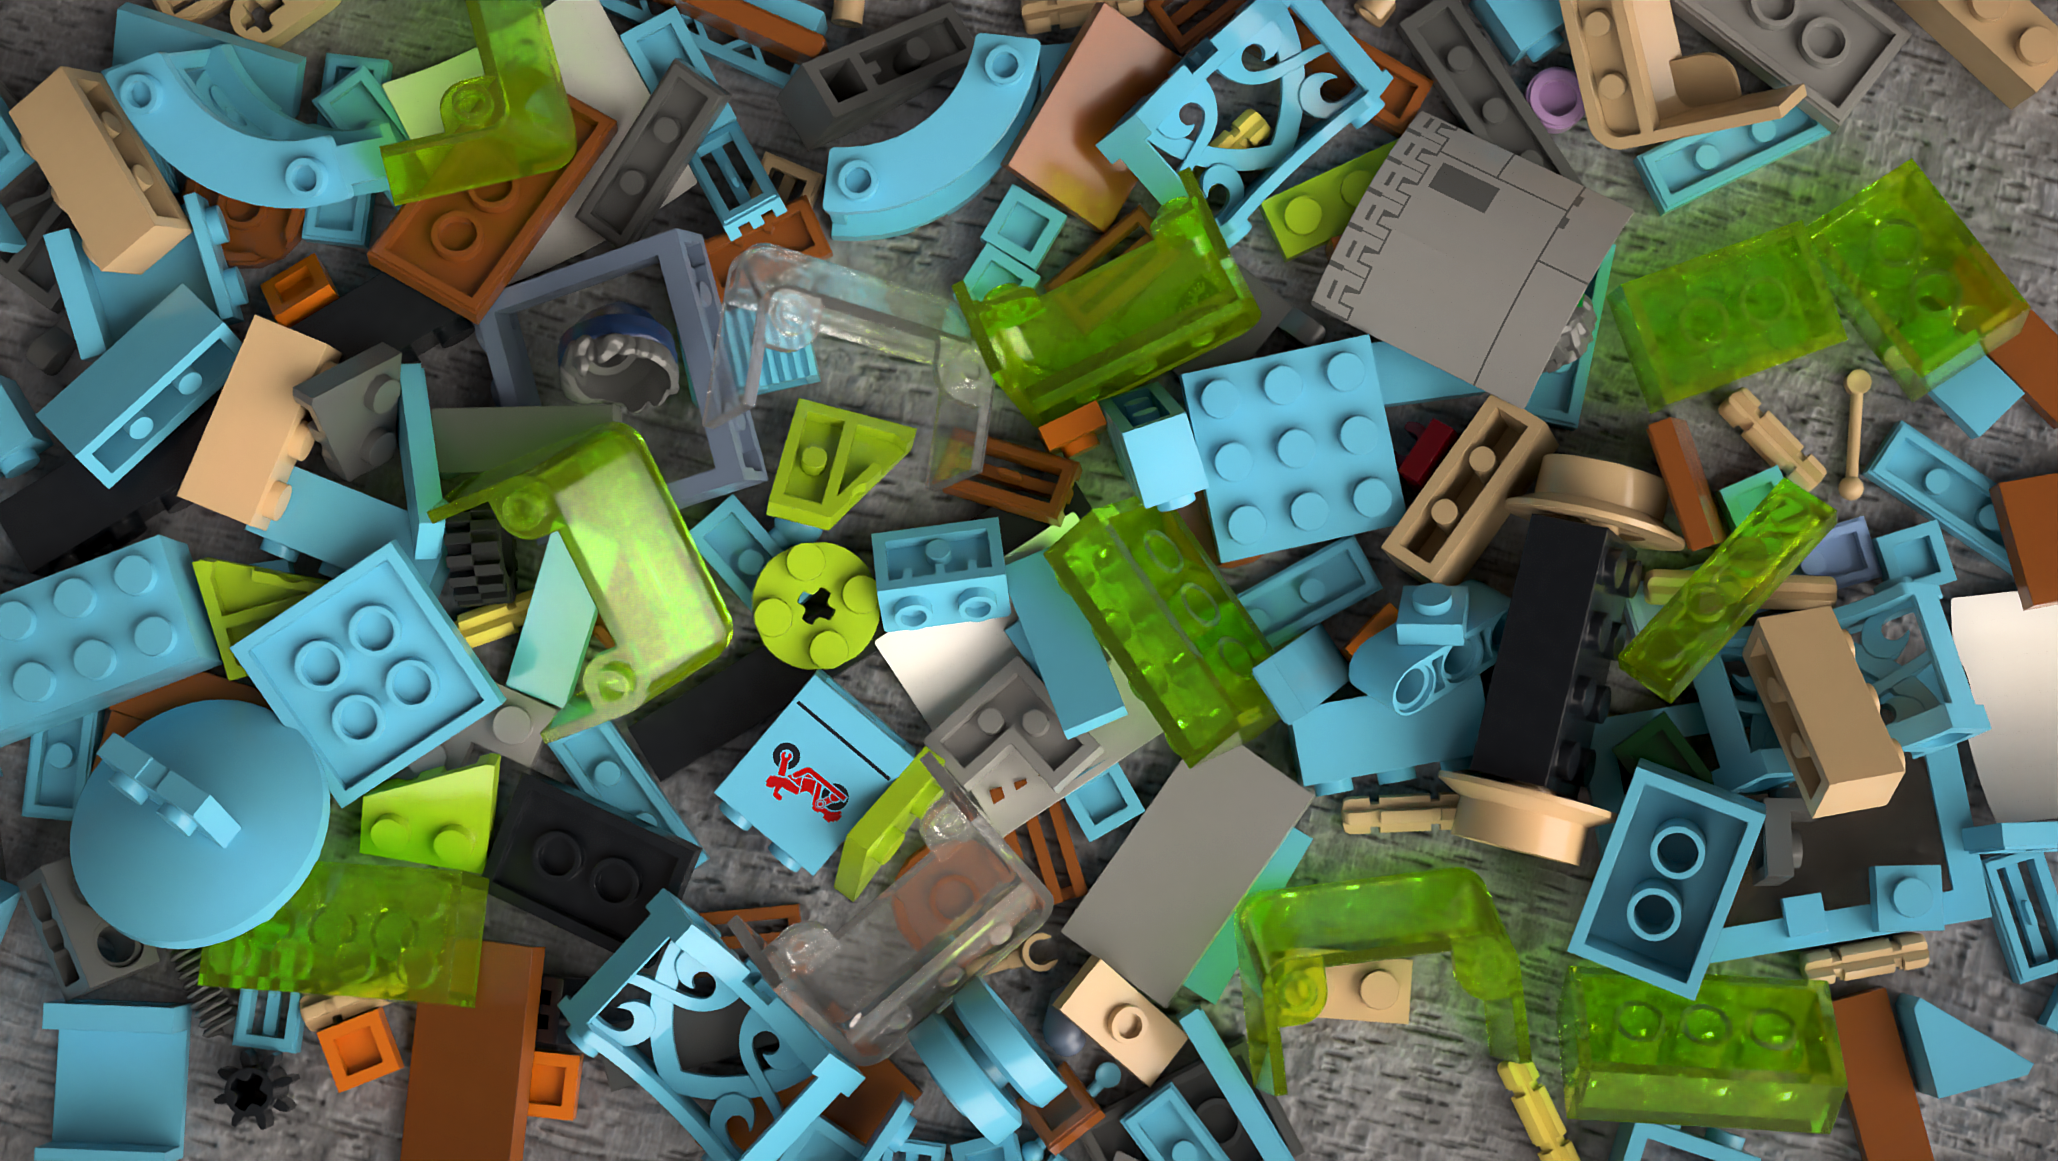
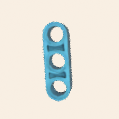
[1348,579,1511,716]

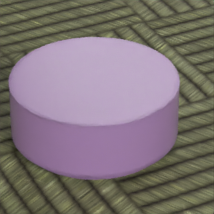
[1523,67,1585,134]

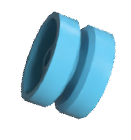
[907,975,1068,1146]

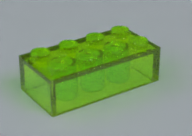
[1043,496,1281,769]
[197,861,489,1009]
[1556,966,1848,1134]

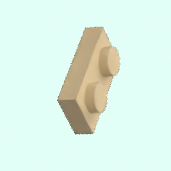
[1278,949,1413,1024]

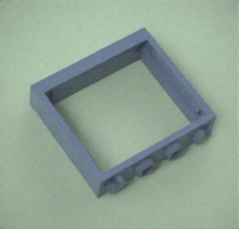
[475,228,769,546]

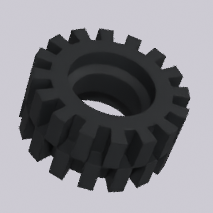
[444,488,518,607]

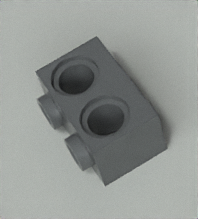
[17,856,160,1002]

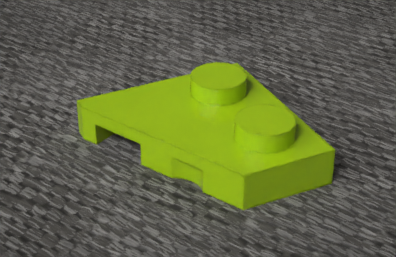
[766,398,917,531]
[192,557,330,681]
[834,746,946,902]
[359,753,501,874]

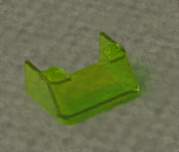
[379,0,577,206]
[951,167,1262,427]
[426,421,733,744]
[1234,867,1532,1096]

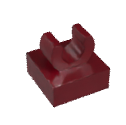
[1394,418,1459,495]

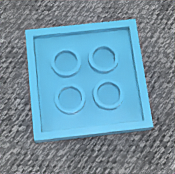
[1179,334,1406,563]
[230,539,507,808]

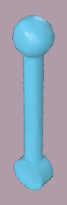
[1020,1061,1121,1161]

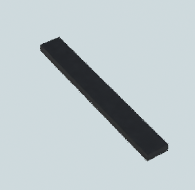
[628,473,1097,782]

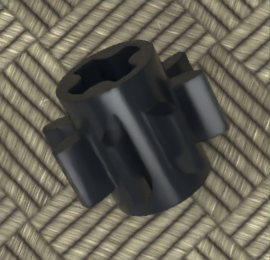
[214,1048,300,1130]

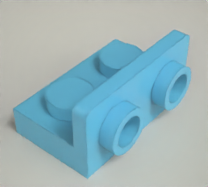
[871,517,1011,632]

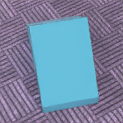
[1895,993,2034,1099]

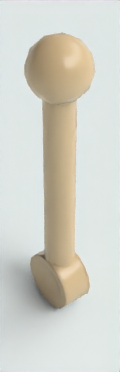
[1838,369,1872,501]

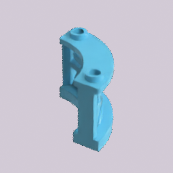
[1095,0,1394,258]
[823,33,1040,241]
[106,43,412,208]
[1676,576,1992,796]
[557,888,866,1161]

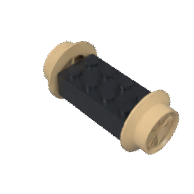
[1438,454,1685,867]

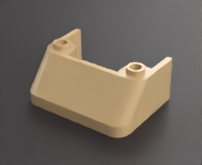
[1559,0,1807,150]

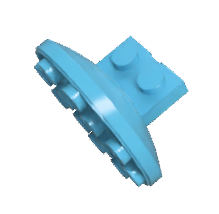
[70,699,330,949]

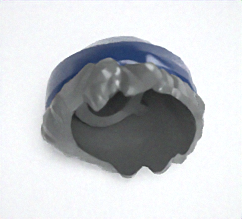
[557,301,680,414]

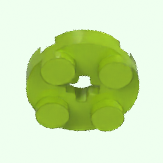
[751,542,880,670]

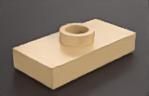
[1052,954,1189,1087]

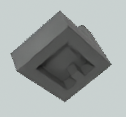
[1751,787,1819,886]

